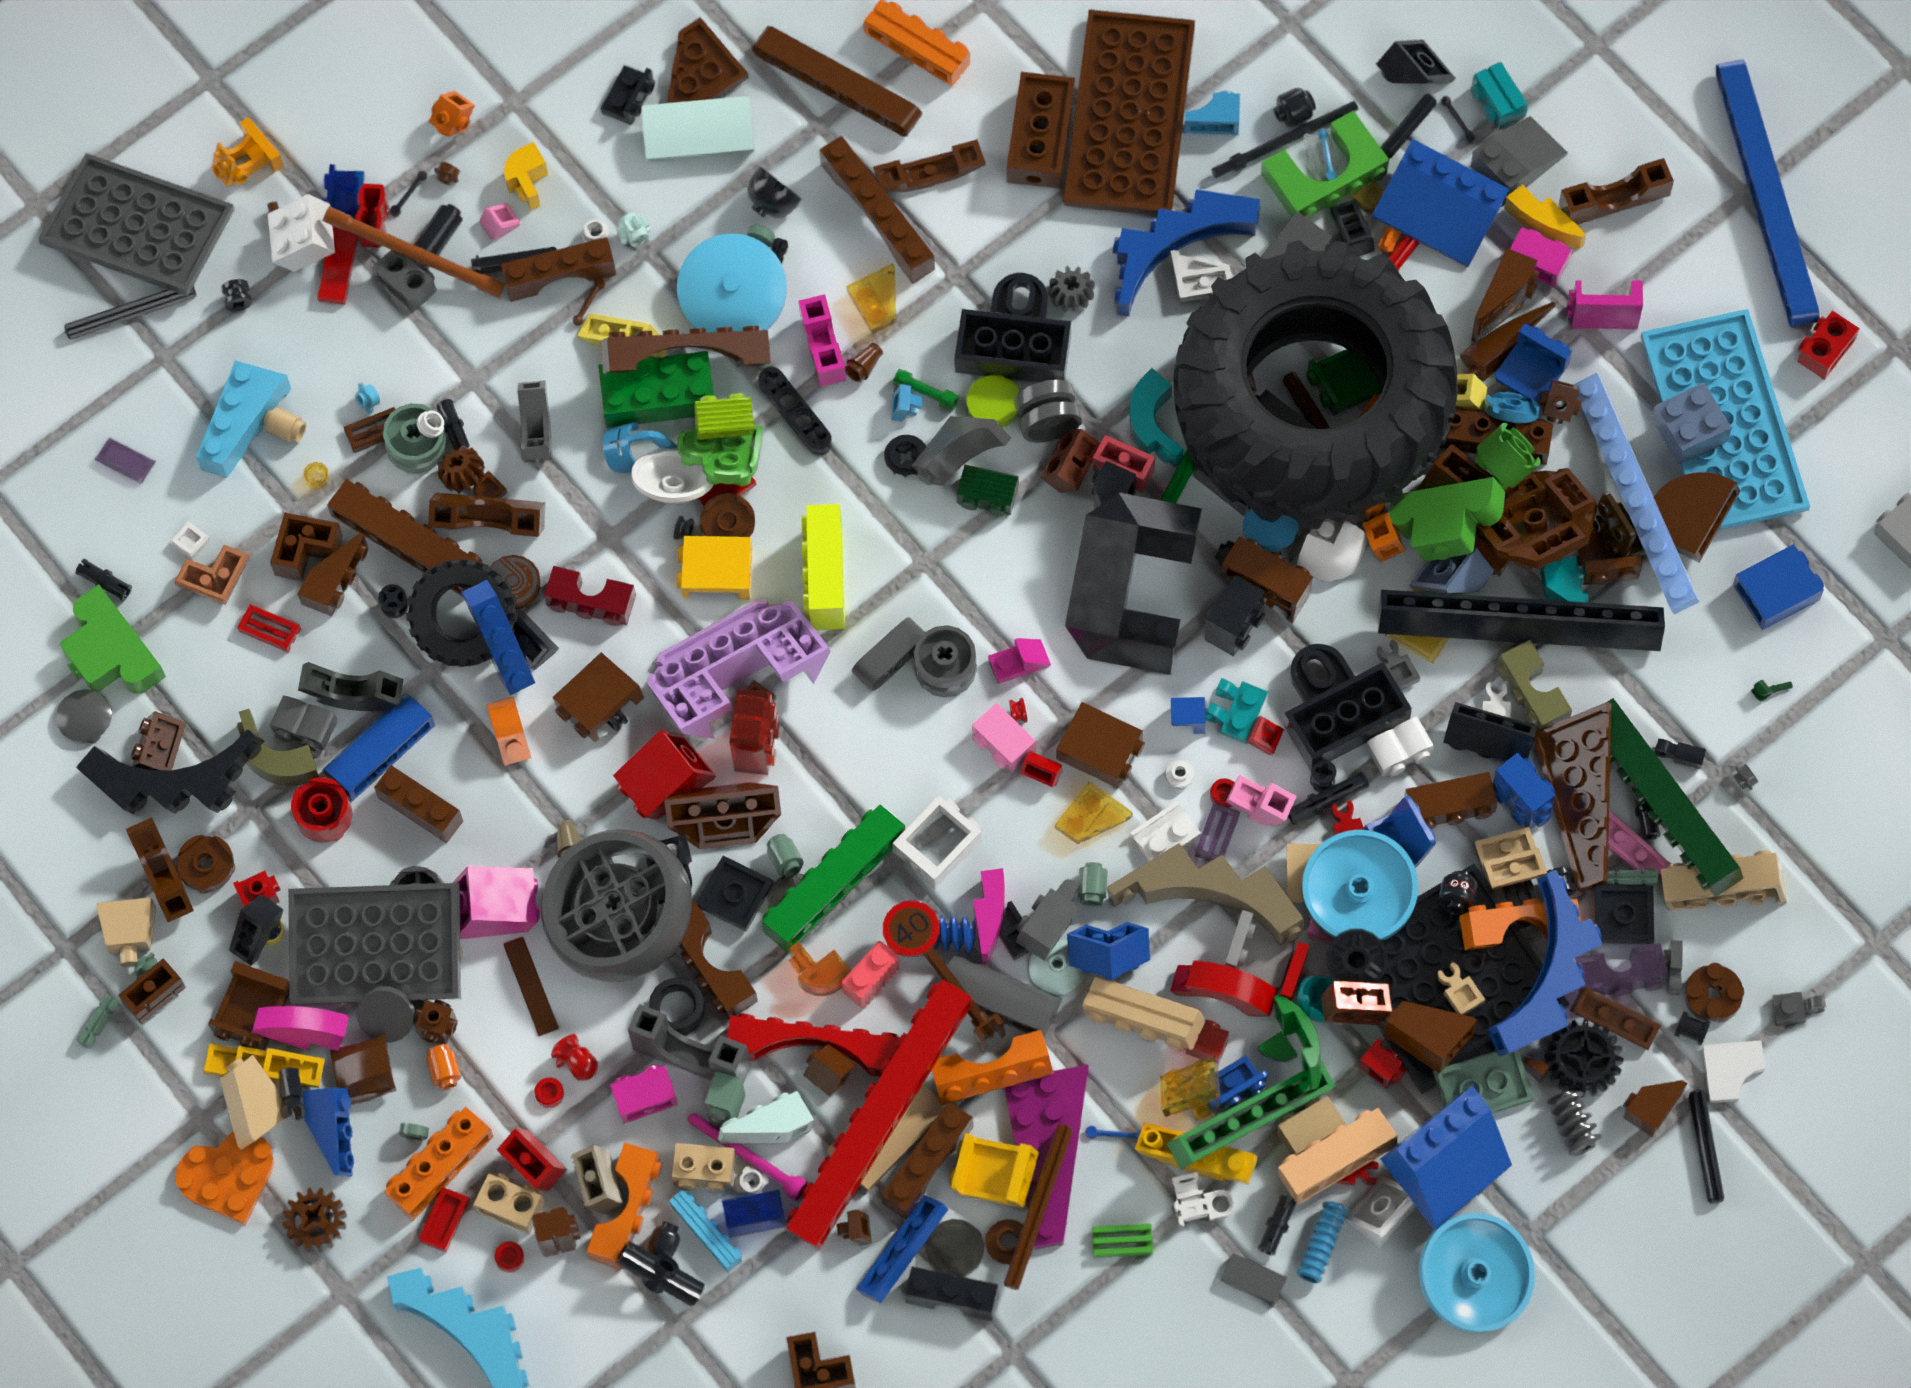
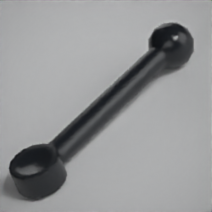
[1441,96,1475,142]
[390,170,428,217]

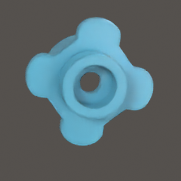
[355,382,380,414]

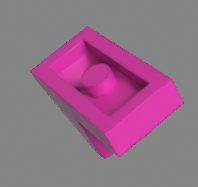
[988,638,1051,684]

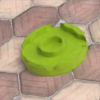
[966,375,1019,427]

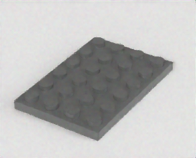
[38,153,234,296]
[288,883,461,1005]

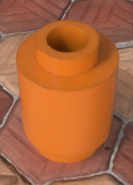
[426,1044,461,1090]

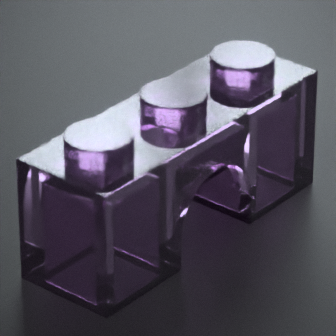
[1575,943,1668,996]

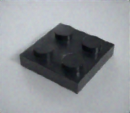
[696,855,774,932]
[1594,885,1655,944]

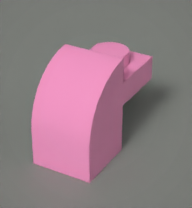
[1226,775,1297,826]

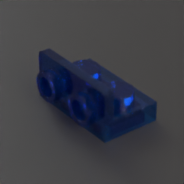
[322,164,365,219]

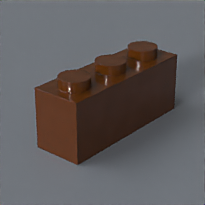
[374,765,463,844]
[1404,772,1497,829]

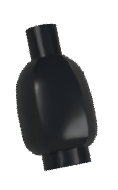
[646,1221,680,1257]

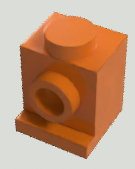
[1362,512,1406,562]

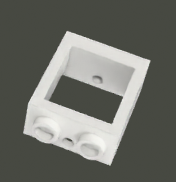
[892,796,982,889]

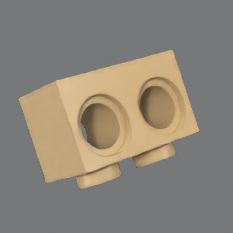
[473,1173,544,1235]

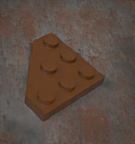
[667,17,749,103]

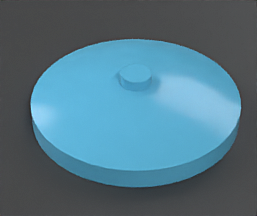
[677,234,787,333]
[1302,830,1418,941]
[1419,1213,1535,1333]

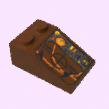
[1471,248,1540,342]

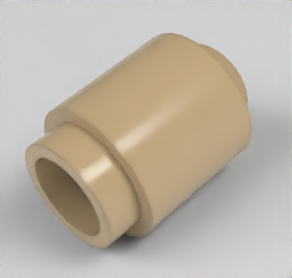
[263,407,307,443]

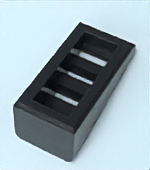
[1330,199,1375,256]

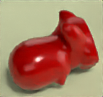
[551,1034,598,1081]

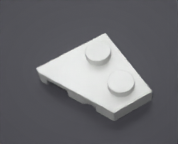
[1170,250,1232,303]

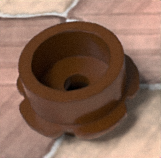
[434,162,460,185]

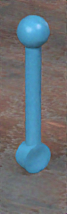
[1318,129,1337,181]

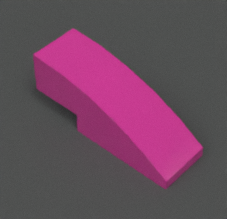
[973,868,1005,963]
[252,1006,349,1051]

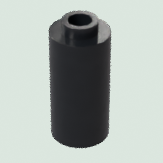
[413,204,463,256]

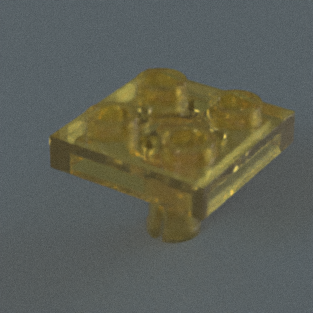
[1160,1057,1220,1120]

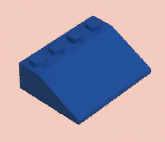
[1371,139,1509,267]
[1380,1086,1512,1230]

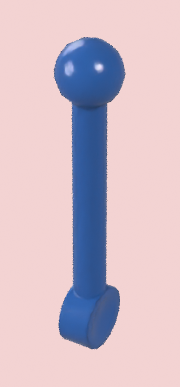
[1086,1126,1141,1140]

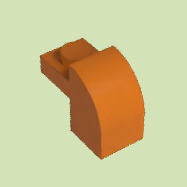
[486,696,531,766]

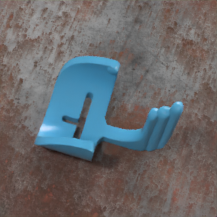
[603,422,677,473]

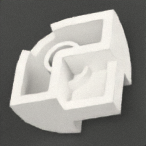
[1297,518,1369,583]

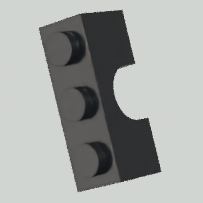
[905,1266,999,1321]

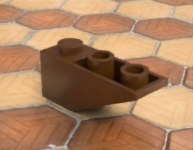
[298,533,369,616]

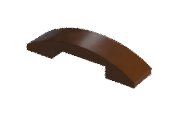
[873,139,985,192]

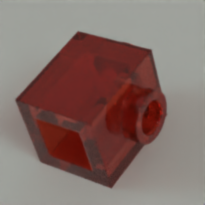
[1186,1020,1230,1066]

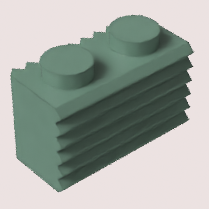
[704,1071,746,1128]

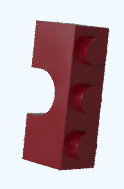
[544,566,636,626]

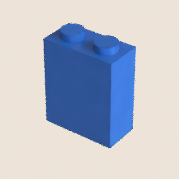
[1733,544,1824,631]

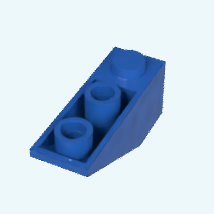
[303,1087,354,1177]

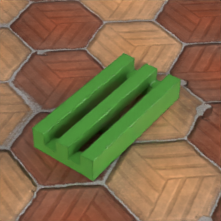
[1092,1223,1153,1258]

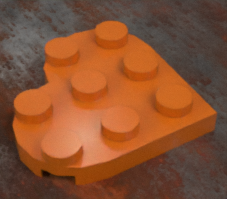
[175,1131,274,1225]

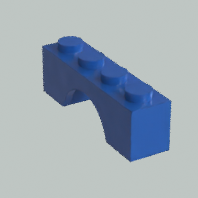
[461,580,535,696]

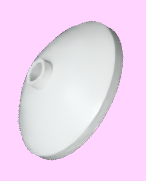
[632,448,714,504]

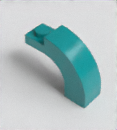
[1129,368,1183,468]

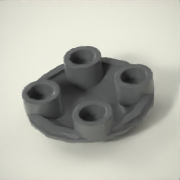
[56,689,112,743]

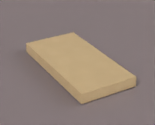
[826,1084,946,1192]

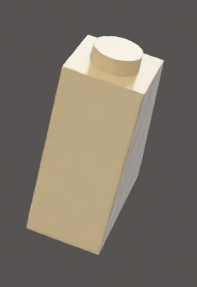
[220,1055,294,1150]

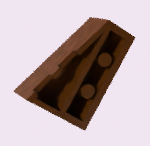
[1221,536,1313,624]

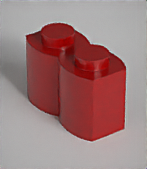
[355,183,389,248]

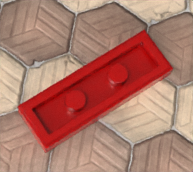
[317,226,359,305]

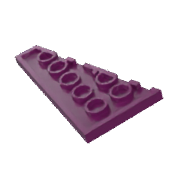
[1004,1064,1089,1250]

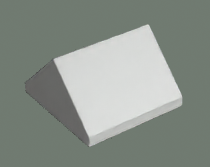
[1345,1176,1416,1249]

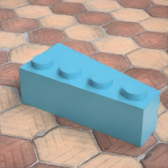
[196,360,292,478]

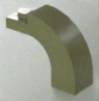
[235,709,319,786]

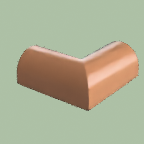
[174,545,250,605]

